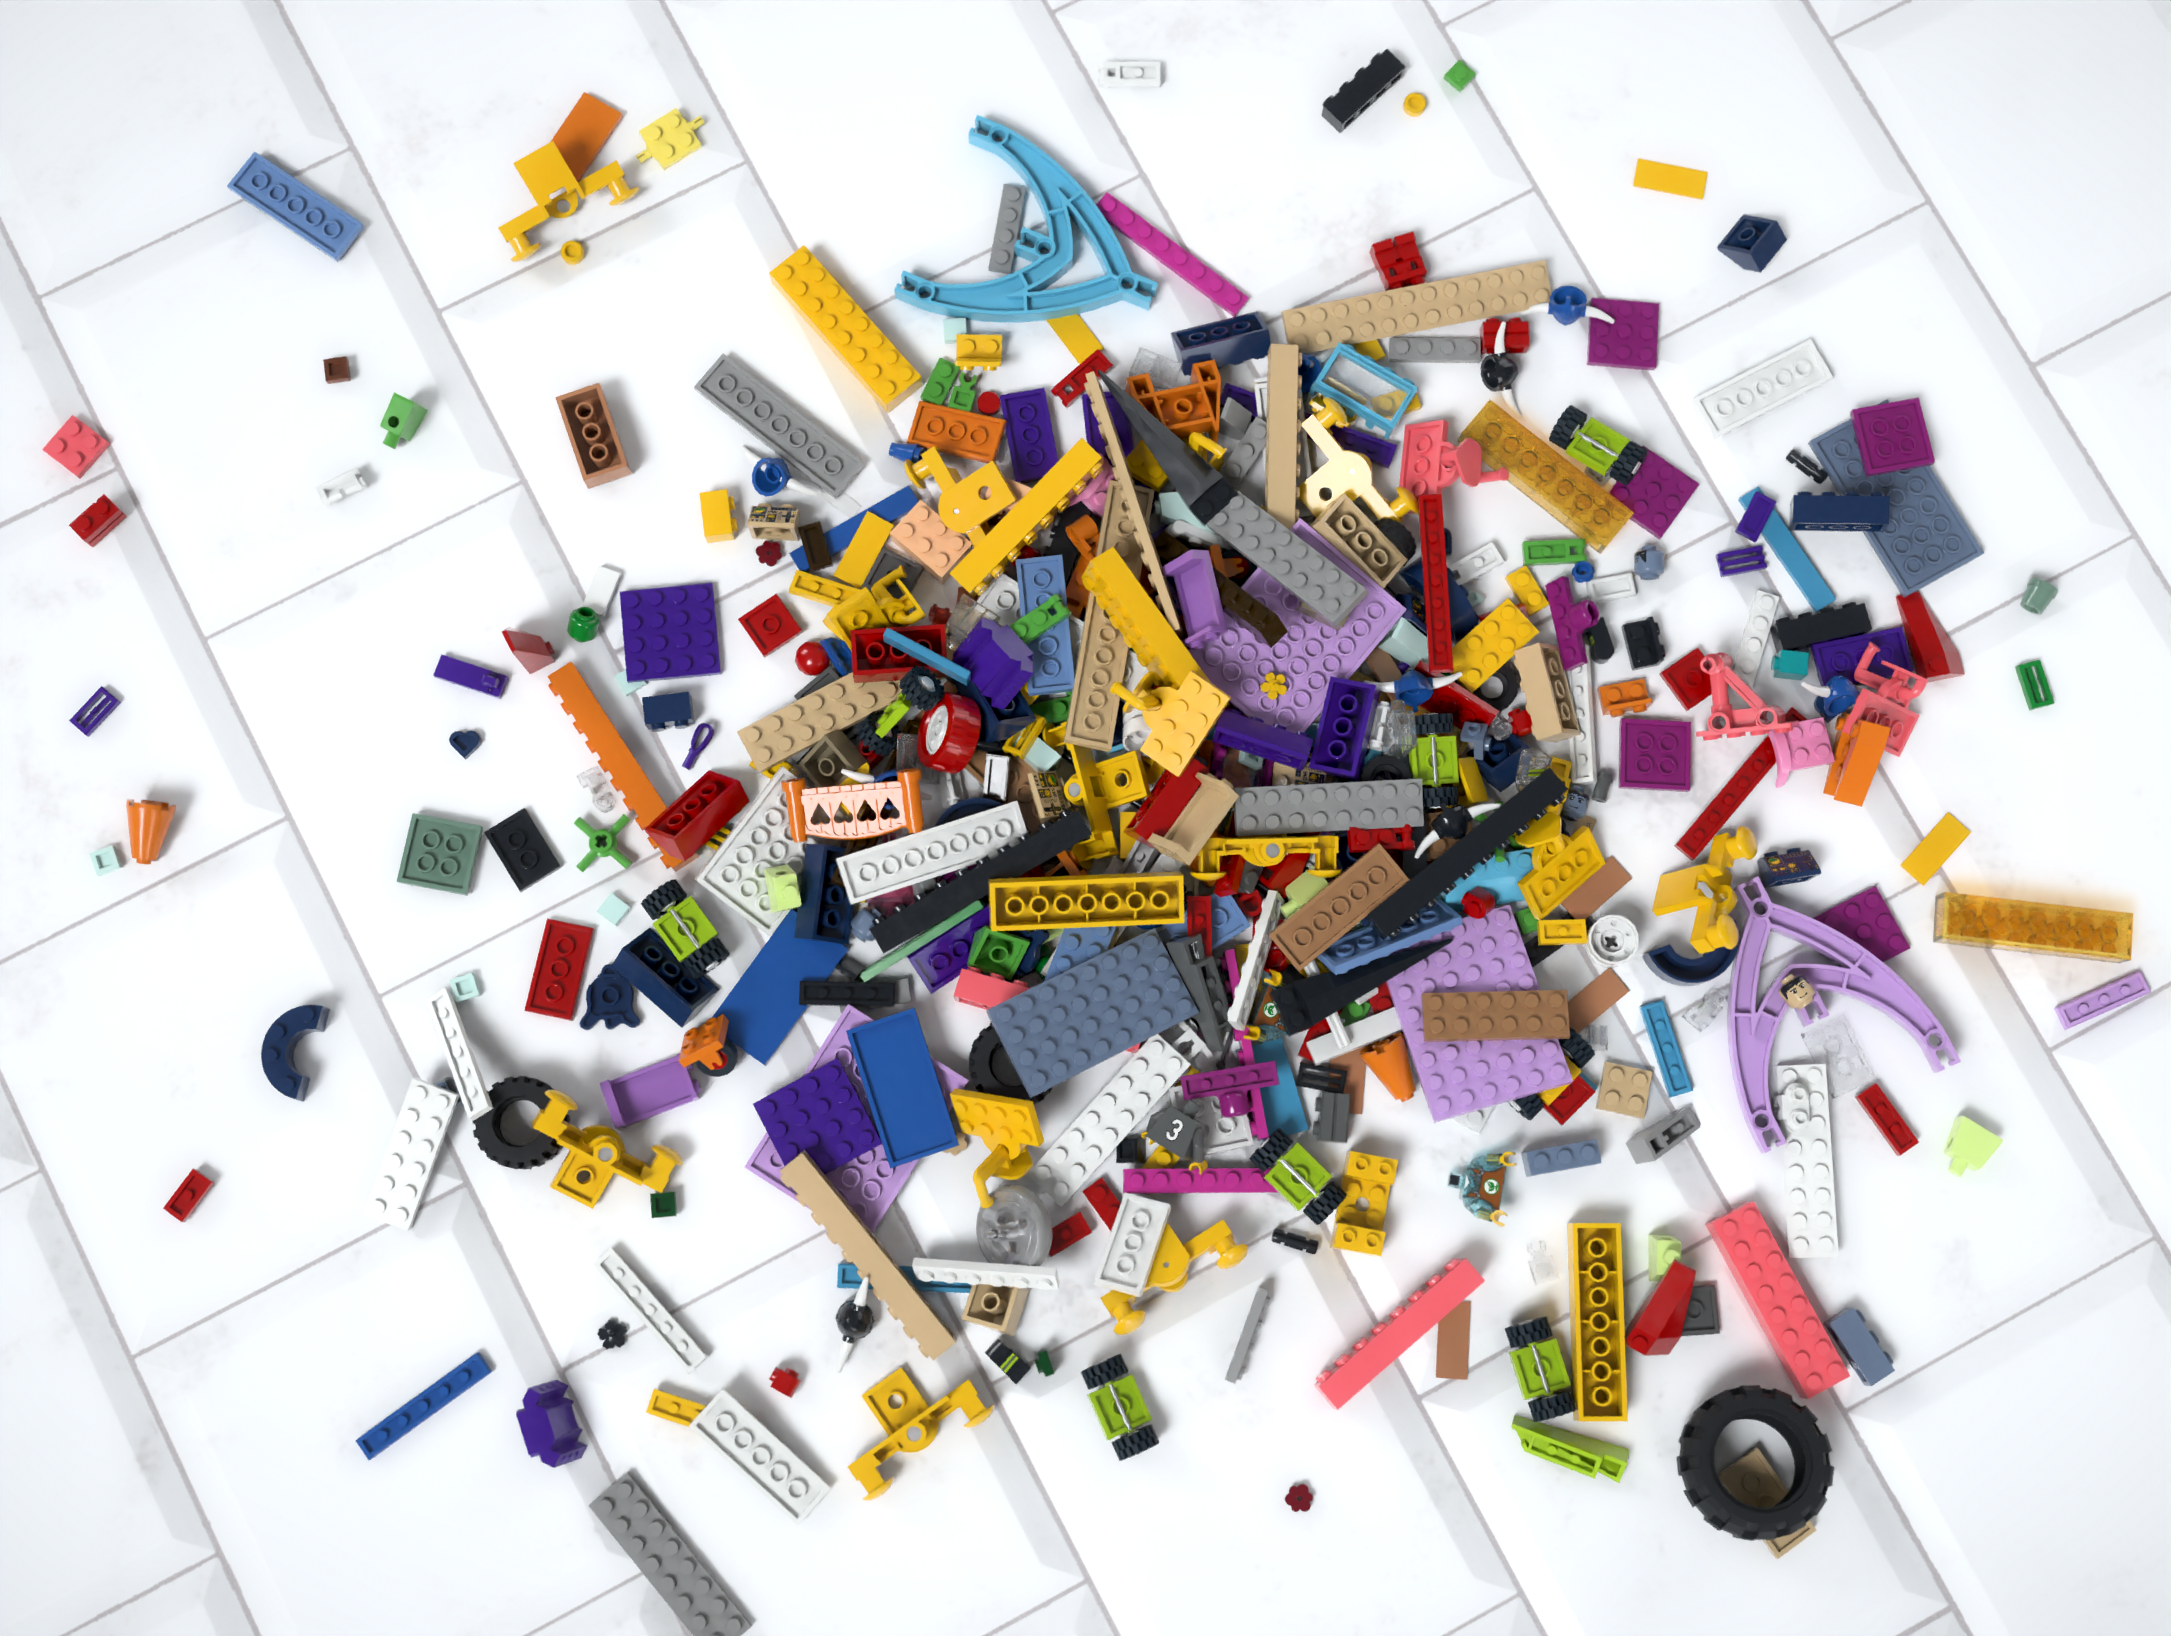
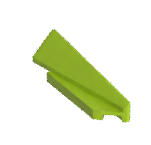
[1511,1415,1629,1483]

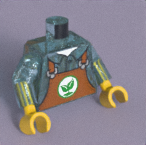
[1244,969,1288,1042]
[1447,1152,1517,1227]

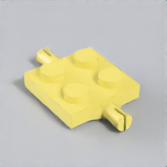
[635,108,705,170]

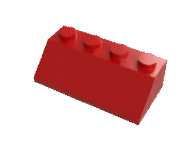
[850,624,948,683]
[1123,758,1210,848]
[644,770,750,861]

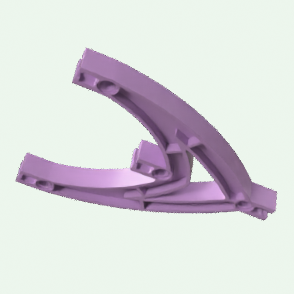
[1727,876,1961,1154]

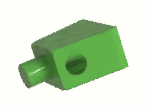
[380,392,428,449]

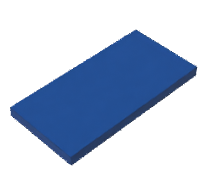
[712,909,849,1066]
[846,1008,960,1168]

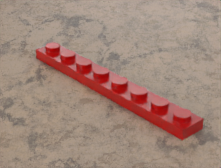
[1418,494,1453,673]
[1674,707,1808,861]

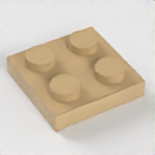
[1596,1062,1653,1119]

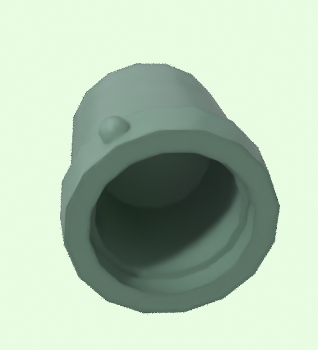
[2020,578,2058,615]

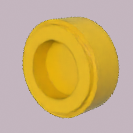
[1403,93,1426,117]
[560,241,584,265]

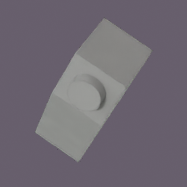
[1626,1106,1700,1164]

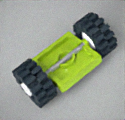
[1549,405,1648,486]
[857,666,945,756]
[1408,713,1459,808]
[641,879,730,979]
[1249,1128,1347,1225]
[1505,1316,1576,1422]
[1081,1354,1160,1461]

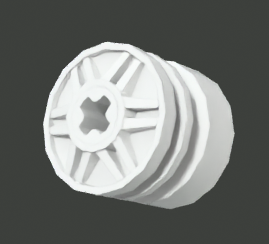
[1123,704,1159,756]
[1584,915,1639,968]

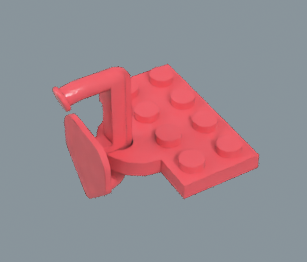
[1398,420,1509,514]
[1842,642,1928,757]

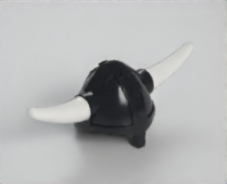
[1480,322,1521,418]
[1415,803,1501,859]
[835,1277,876,1373]

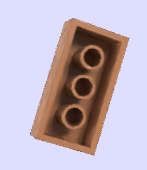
[555,383,632,489]

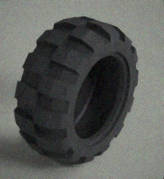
[1676,1385,1834,1541]

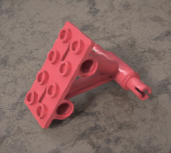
[1696,652,1799,740]

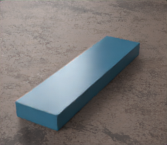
[883,628,971,686]
[1639,1000,1693,1098]

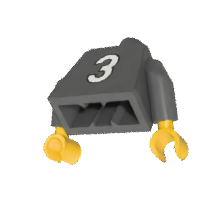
[1141,1099,1208,1175]

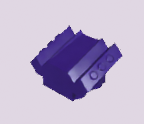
[953,617,1034,709]
[516,1380,588,1468]

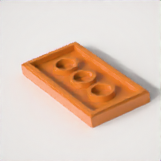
[551,92,623,182]
[906,401,1007,464]

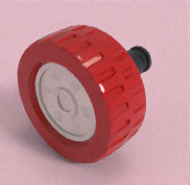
[917,692,1006,774]

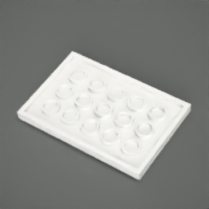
[695,766,852,936]

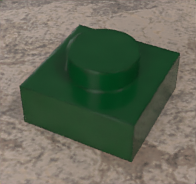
[650,1192,677,1218]
[1035,1350,1054,1377]

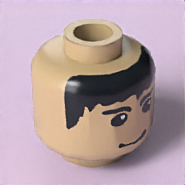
[1779,974,1815,1010]

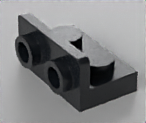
[1621,616,1665,671]

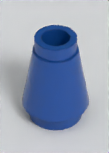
[889,443,925,464]

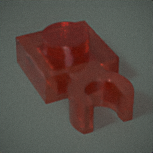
[928,604,954,625]

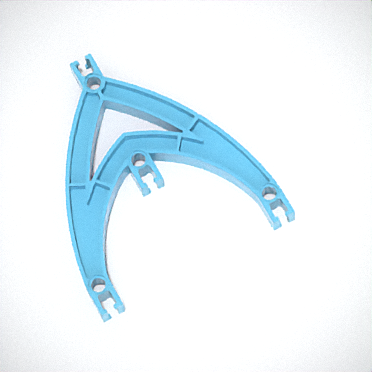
[894,115,1158,323]

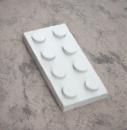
[1094,1193,1172,1297]

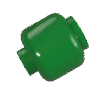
[567,607,600,643]

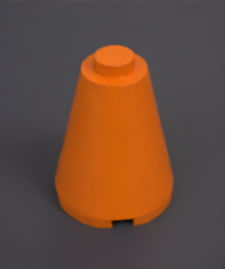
[126,799,176,864]
[1360,1032,1416,1102]

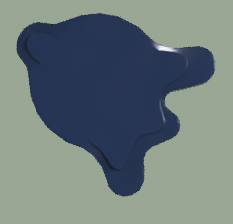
[1004,929,1049,981]
[580,964,641,1030]

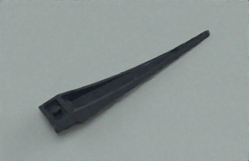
[1098,370,1239,527]
[1269,939,1453,1037]

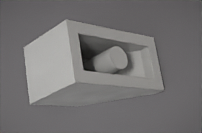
[1219,397,1253,440]

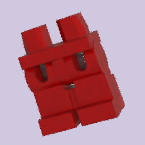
[1369,231,1427,291]

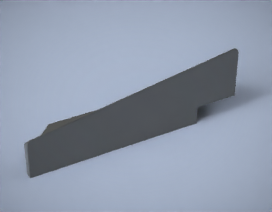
[1166,934,1232,1051]

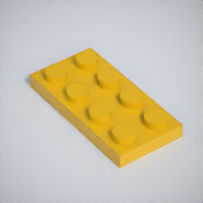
[1450,598,1539,693]

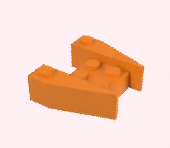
[1125,360,1221,443]
[1823,712,1891,807]

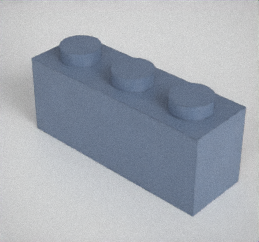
[1521,1139,1602,1177]
[1823,1308,1895,1386]

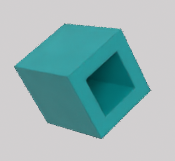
[1771,650,1809,681]

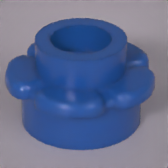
[1572,561,1595,583]

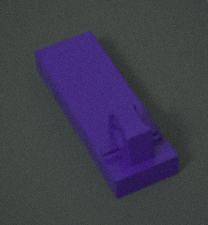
[433,654,508,699]

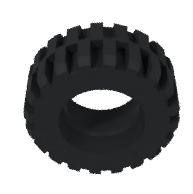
[969,1023,1053,1104]
[472,1076,570,1170]

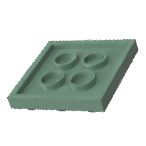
[396,813,484,896]

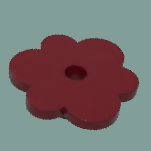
[756,541,782,567]
[1285,1484,1313,1512]

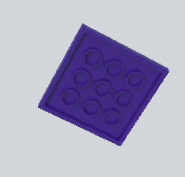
[620,583,721,683]
[753,1058,882,1175]

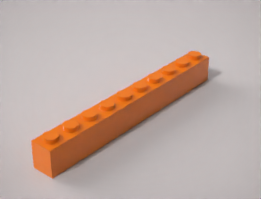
[547,662,699,872]

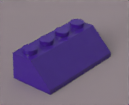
[1309,676,1381,782]
[1213,709,1313,771]

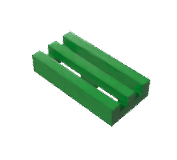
[2015,660,2054,711]

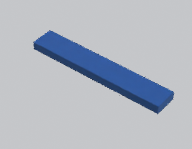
[789,485,919,572]
[355,1352,493,1460]

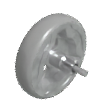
[976,1185,1052,1266]

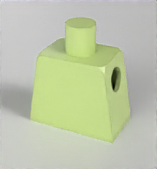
[764,864,801,913]
[1280,866,1329,918]
[1944,1116,2003,1177]
[1648,1235,1681,1281]

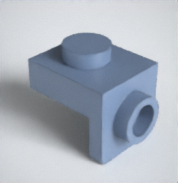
[1460,721,1492,760]

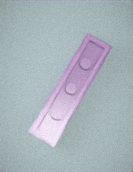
[2054,971,2151,1030]

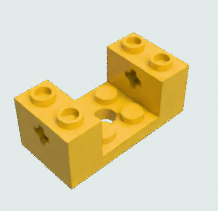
[1330,1151,1398,1257]

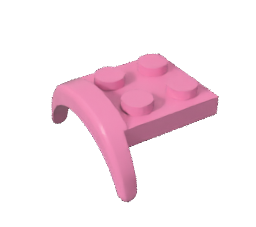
[1068,452,1116,521]
[1768,717,1835,788]

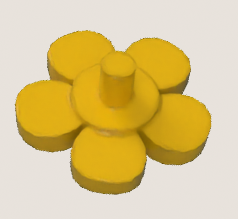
[1260,672,1287,700]

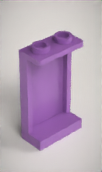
[1161,550,1228,650]
[599,1053,702,1130]

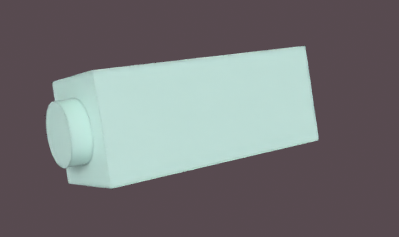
[1153,492,1218,536]
[1378,617,1429,669]
[1006,727,1061,772]

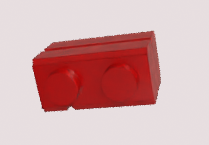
[1480,318,1530,354]
[69,494,127,548]

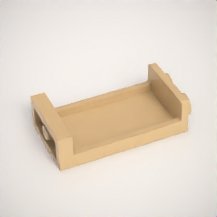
[1147,772,1239,866]

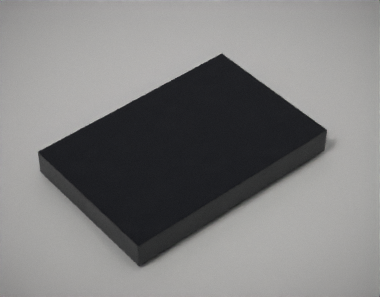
[484,808,562,892]

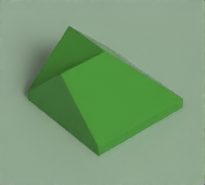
[967,926,1030,980]

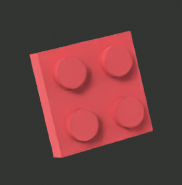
[42,415,110,479]

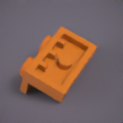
[1597,679,1653,717]

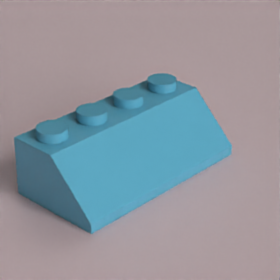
[1442,848,1534,912]

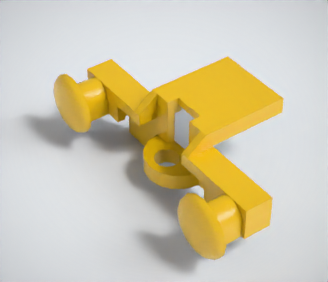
[498,141,639,262]
[1652,826,1757,954]

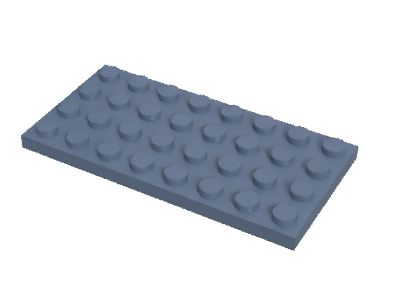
[1808,399,1984,598]
[986,928,1199,1098]

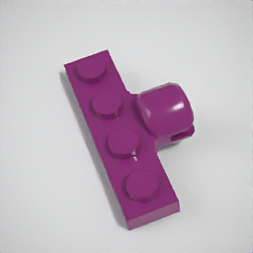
[1545,576,1600,671]
[1180,1060,1280,1118]

